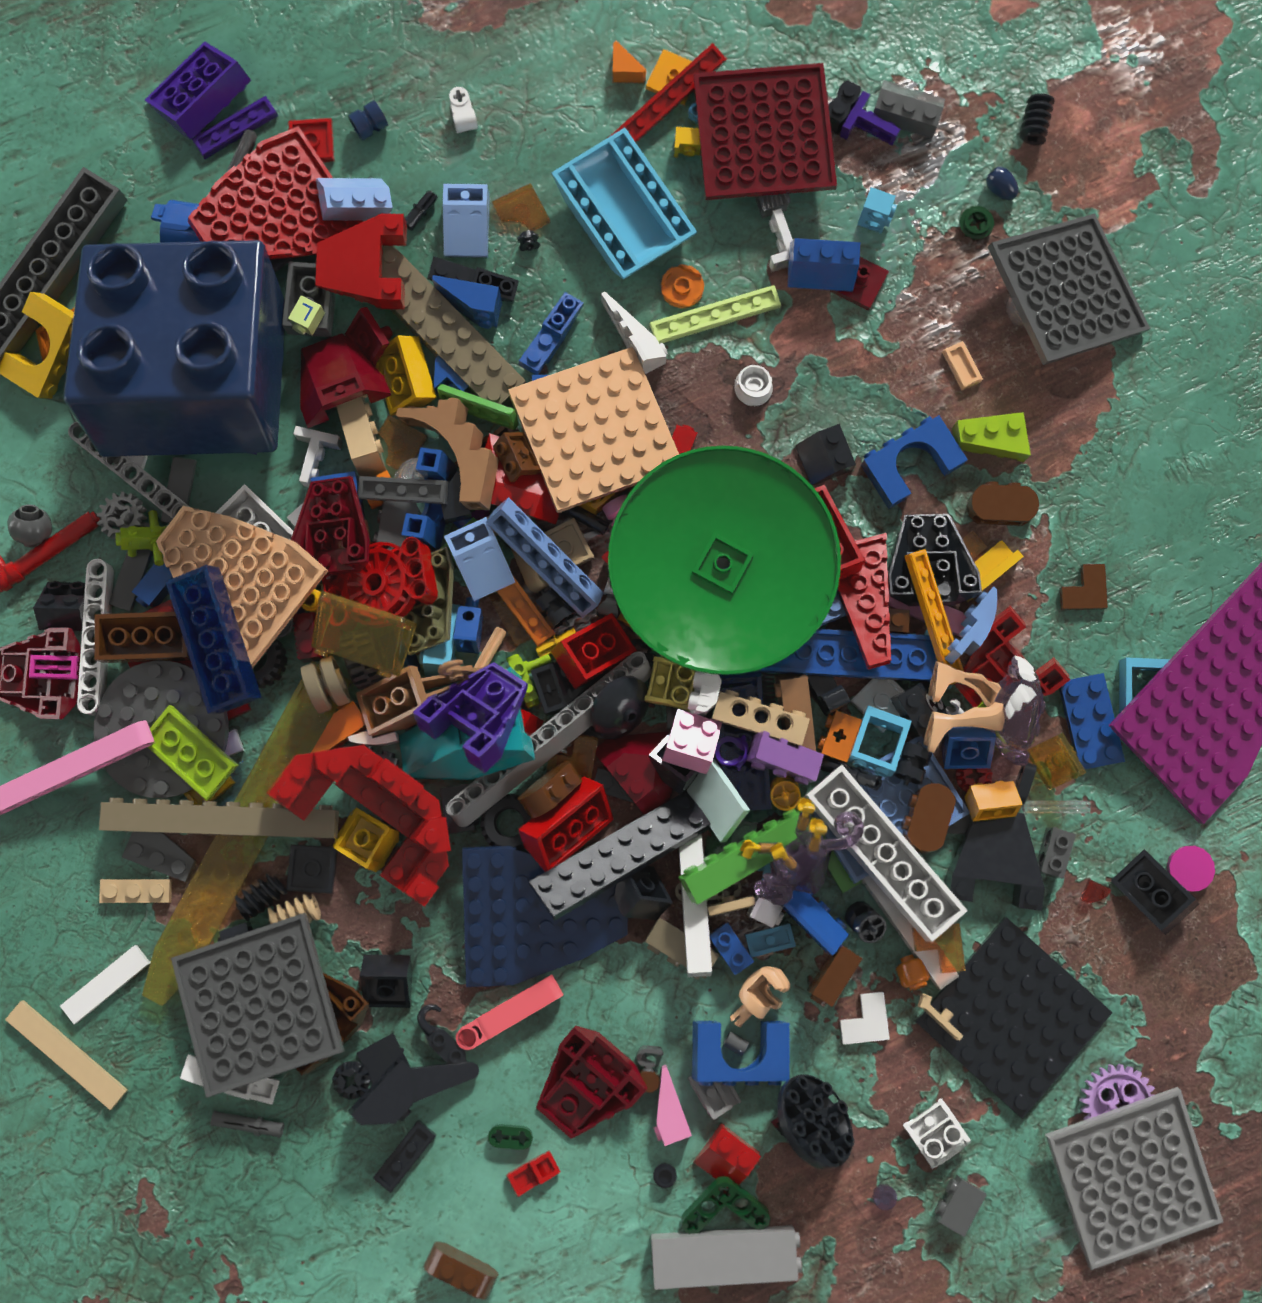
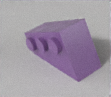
[746,731,824,785]

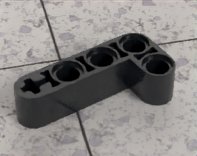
[806,675,850,716]

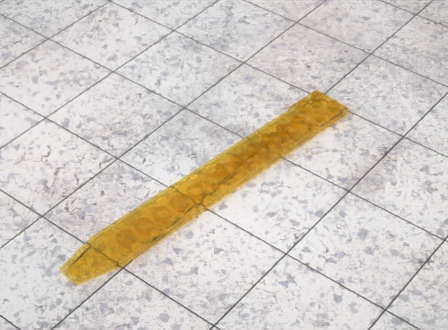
[142,661,353,1006]

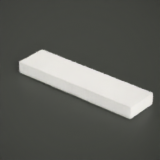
[60,945,150,1024]

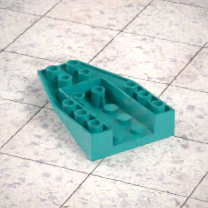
[399,667,535,780]

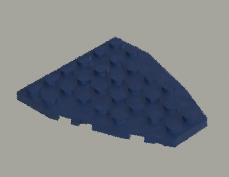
[462,846,628,987]

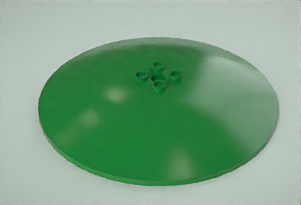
[608,446,841,675]

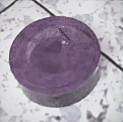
[872,1184,897,1210]

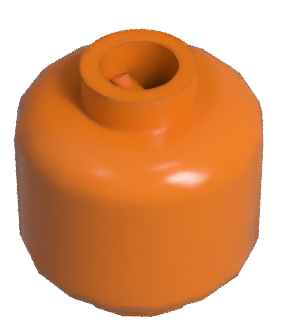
[896,954,930,991]

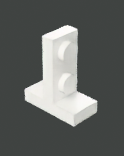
[769,209,793,272]
[294,426,343,487]

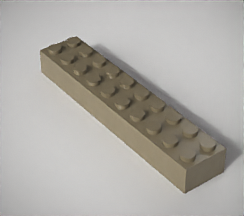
[382,246,526,407]

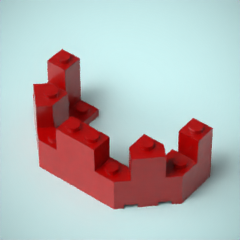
[265,745,451,907]

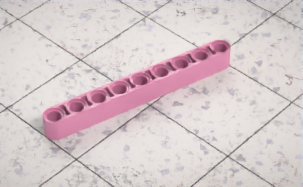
[0,720,155,816]

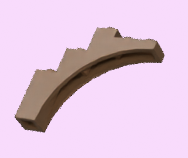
[396,398,499,510]

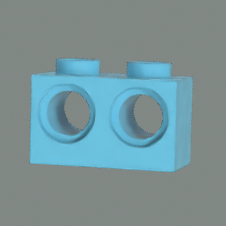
[857,187,897,233]

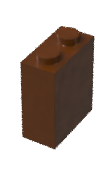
[807,945,863,1007]

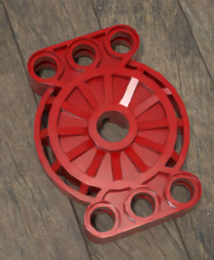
[322,537,438,633]

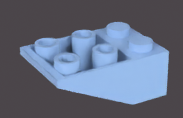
[443,184,490,258]
[444,517,516,601]

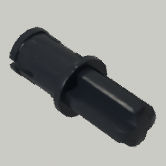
[405,190,438,231]

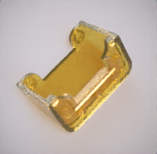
[311,591,417,678]

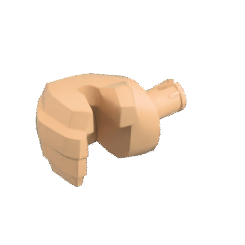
[730,966,790,1027]

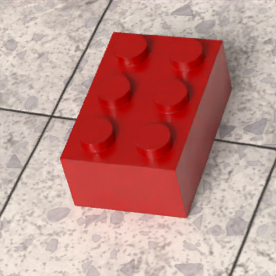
[550,613,637,689]

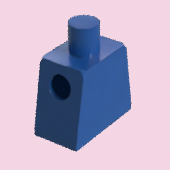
[453,597,483,654]

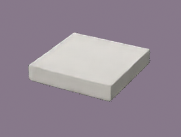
[850,679,904,733]

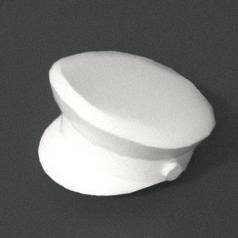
[734,365,773,406]

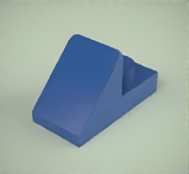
[434,355,471,395]

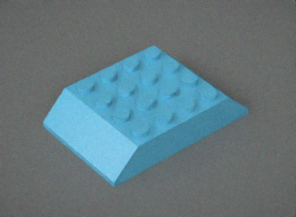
[552,128,697,280]

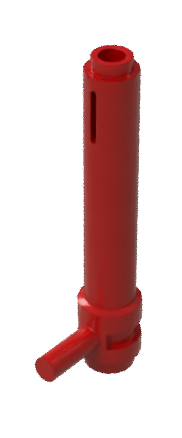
[0,511,101,593]

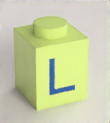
[288,295,325,336]

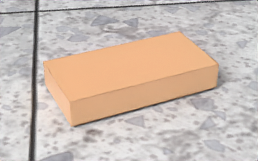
[942,341,983,390]

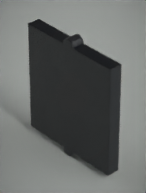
[357,1033,411,1084]

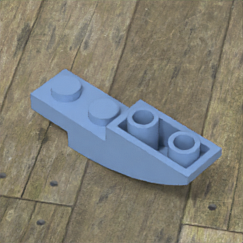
[944,586,997,664]

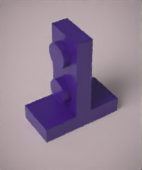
[840,91,900,146]

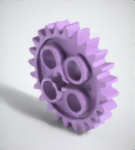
[1079,1064,1155,1120]

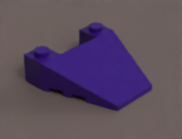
[413,662,528,774]

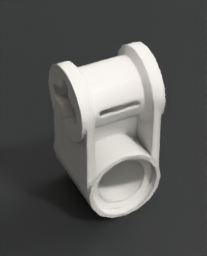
[449,87,478,133]

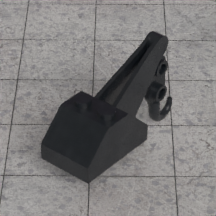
[348,1004,479,1125]

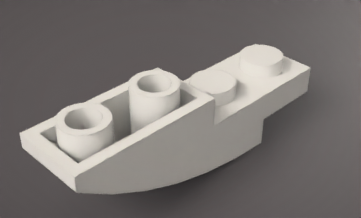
[180,1054,280,1105]

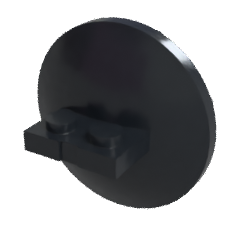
[770,1074,855,1170]

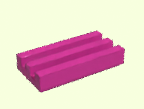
[29,655,79,680]

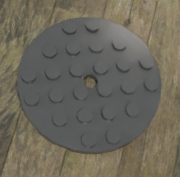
[94,661,229,798]

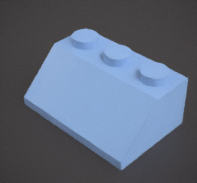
[316,178,393,221]

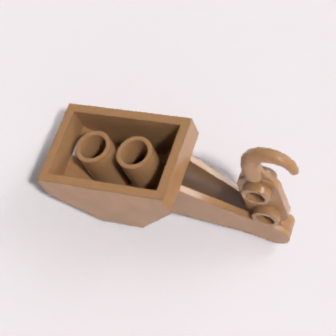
[356,660,483,736]

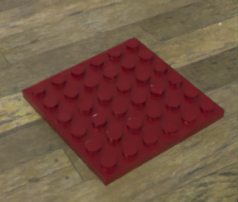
[693,63,837,200]

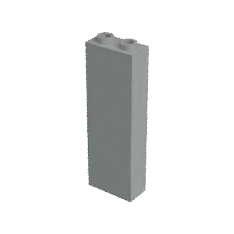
[651,1225,802,1290]

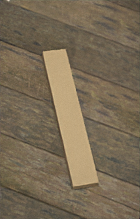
[5,1000,128,1110]

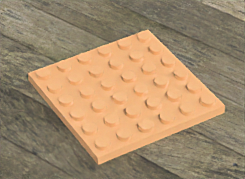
[508,347,679,513]

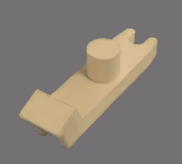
[917,993,963,1041]

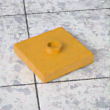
[646,49,692,106]

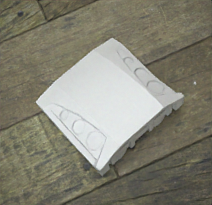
[688,671,722,717]
[903,1098,971,1169]

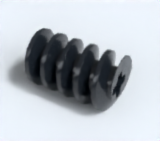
[1019,93,1055,146]
[234,873,287,922]

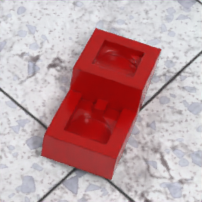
[506,1151,561,1197]

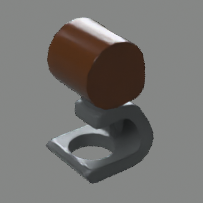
[637,1045,664,1093]

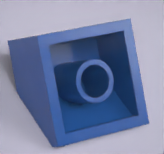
[941,727,996,769]

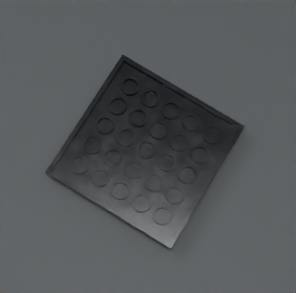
[915,917,1113,1119]

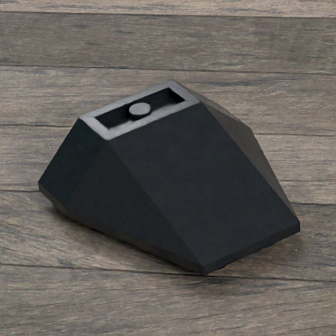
[888,514,982,606]

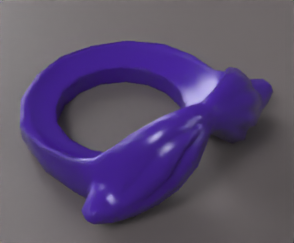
[715,735,749,771]

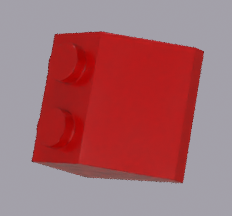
[693,1123,761,1188]

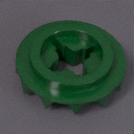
[959,206,994,241]

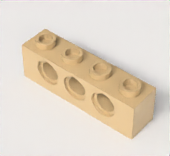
[712,690,810,746]

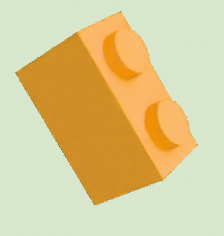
[964,781,1023,822]

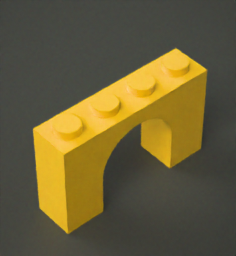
[0,292,74,399]

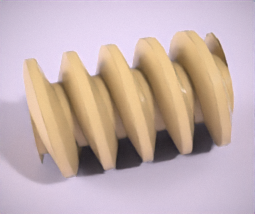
[268,894,321,924]

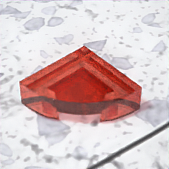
[1079,880,1111,903]

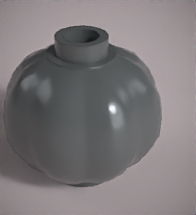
[7,504,52,547]

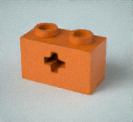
[817,711,862,763]

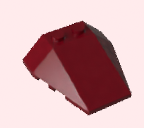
[0,628,81,720]
[536,1025,647,1139]

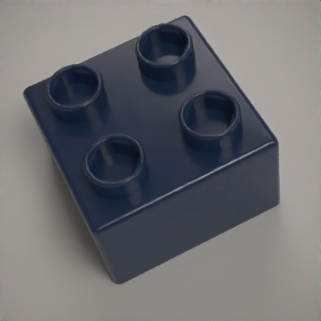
[64,240,285,457]

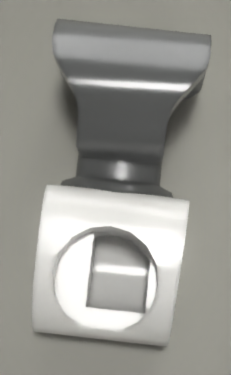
[597,578,618,620]

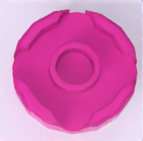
[1167,846,1215,892]

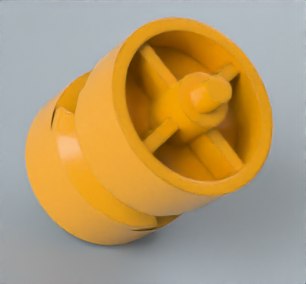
[769,775,801,811]

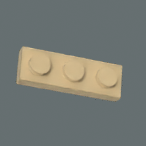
[99,879,172,903]

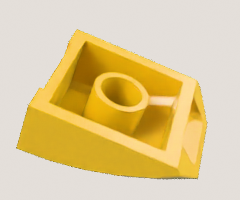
[333,807,399,872]

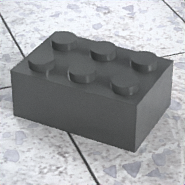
[282,262,336,337]

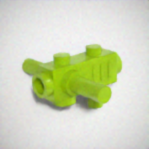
[115,510,167,566]
[506,654,552,709]

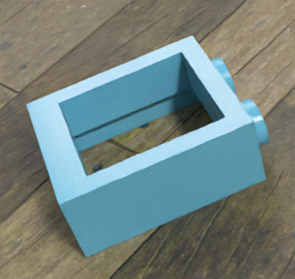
[1119,657,1170,713]
[848,706,912,777]

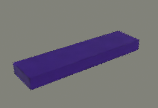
[192,96,278,159]

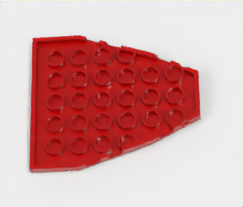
[188,126,362,259]

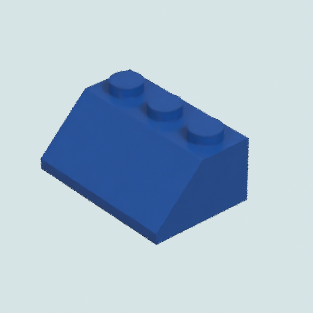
[787,238,860,292]
[778,884,849,956]

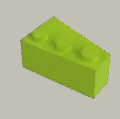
[952,412,1031,462]

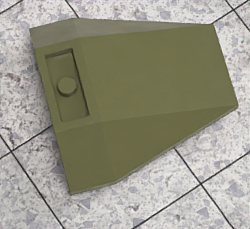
[373,546,454,656]

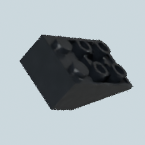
[531,662,604,716]

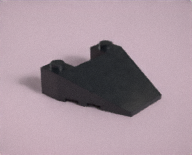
[945,813,1045,911]

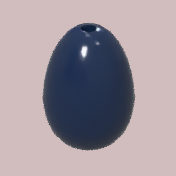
[986,166,1019,200]

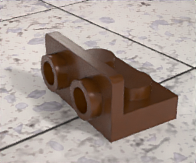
[493,432,541,482]

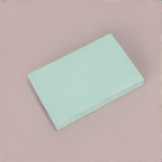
[687,759,750,842]

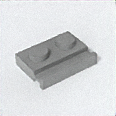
[687,1075,742,1120]

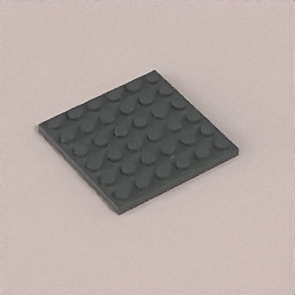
[988,214,1150,365]
[171,913,345,1098]

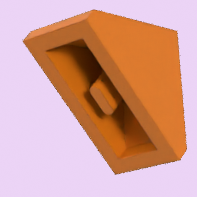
[613,41,646,83]

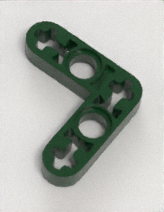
[681,1176,770,1234]

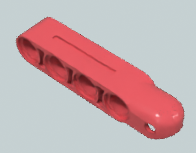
[456,974,564,1050]

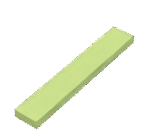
[650,285,781,344]

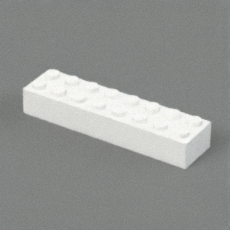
[803,765,967,942]

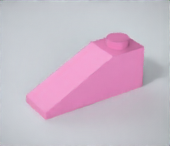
[654,1064,692,1146]

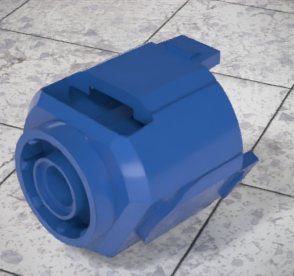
[151,200,201,243]

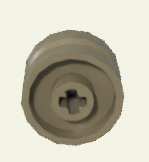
[300,655,351,714]

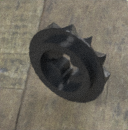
[332,1061,370,1100]

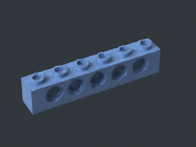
[486,497,604,618]

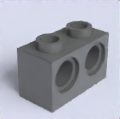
[1037,827,1076,879]

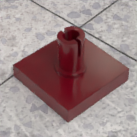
[830,257,889,311]
[345,307,392,366]

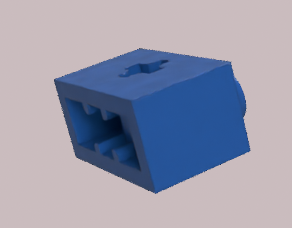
[709,922,754,975]

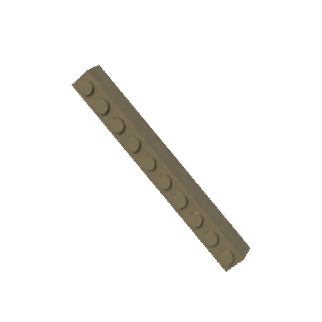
[99,798,339,838]

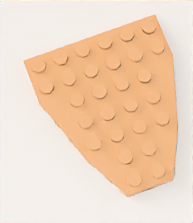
[156,506,328,678]

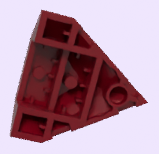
[592,732,673,815]

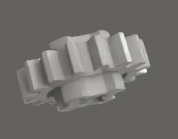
[97,492,147,539]

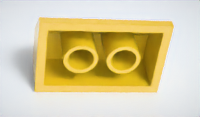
[376,335,437,415]

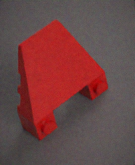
[315,213,407,309]
[954,605,1070,711]

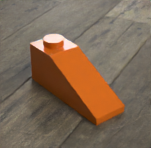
[311,701,367,753]

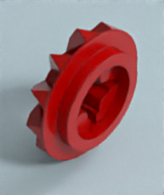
[956,768,993,792]

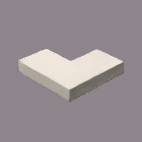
[839,992,890,1045]

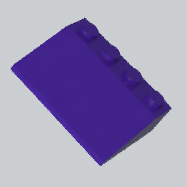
[144,41,251,140]

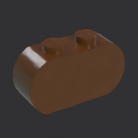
[967,481,1039,526]
[518,760,582,819]
[901,783,956,854]
[423,1242,499,1300]

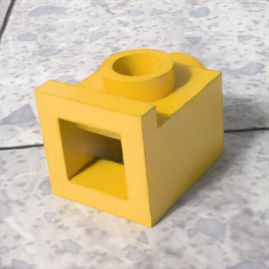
[674,127,701,157]

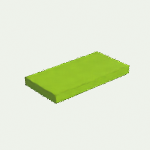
[148,705,239,801]

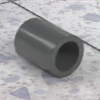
[723,1031,749,1056]

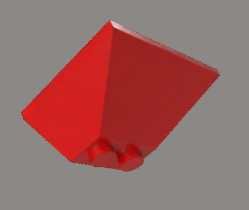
[485,433,559,525]

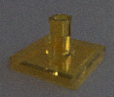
[1025,732,1087,791]

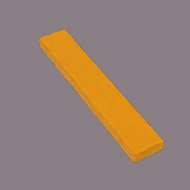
[904,549,964,686]

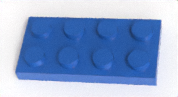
[1059,673,1125,771]

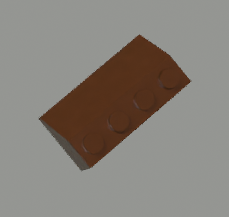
[94,611,195,663]

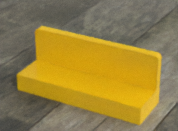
[967,541,1024,602]

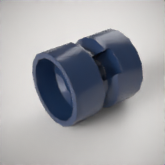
[348,100,389,141]

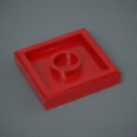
[288,118,335,162]

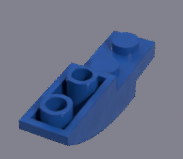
[518,292,584,375]

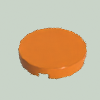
[661,264,704,309]

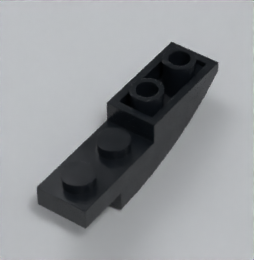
[427,256,519,302]

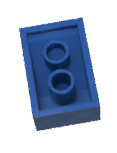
[432,275,502,329]

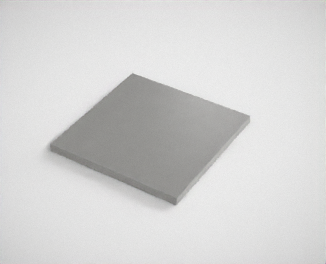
[1045,1087,1223,1270]

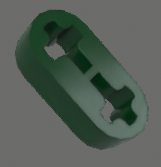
[488,1124,533,1150]

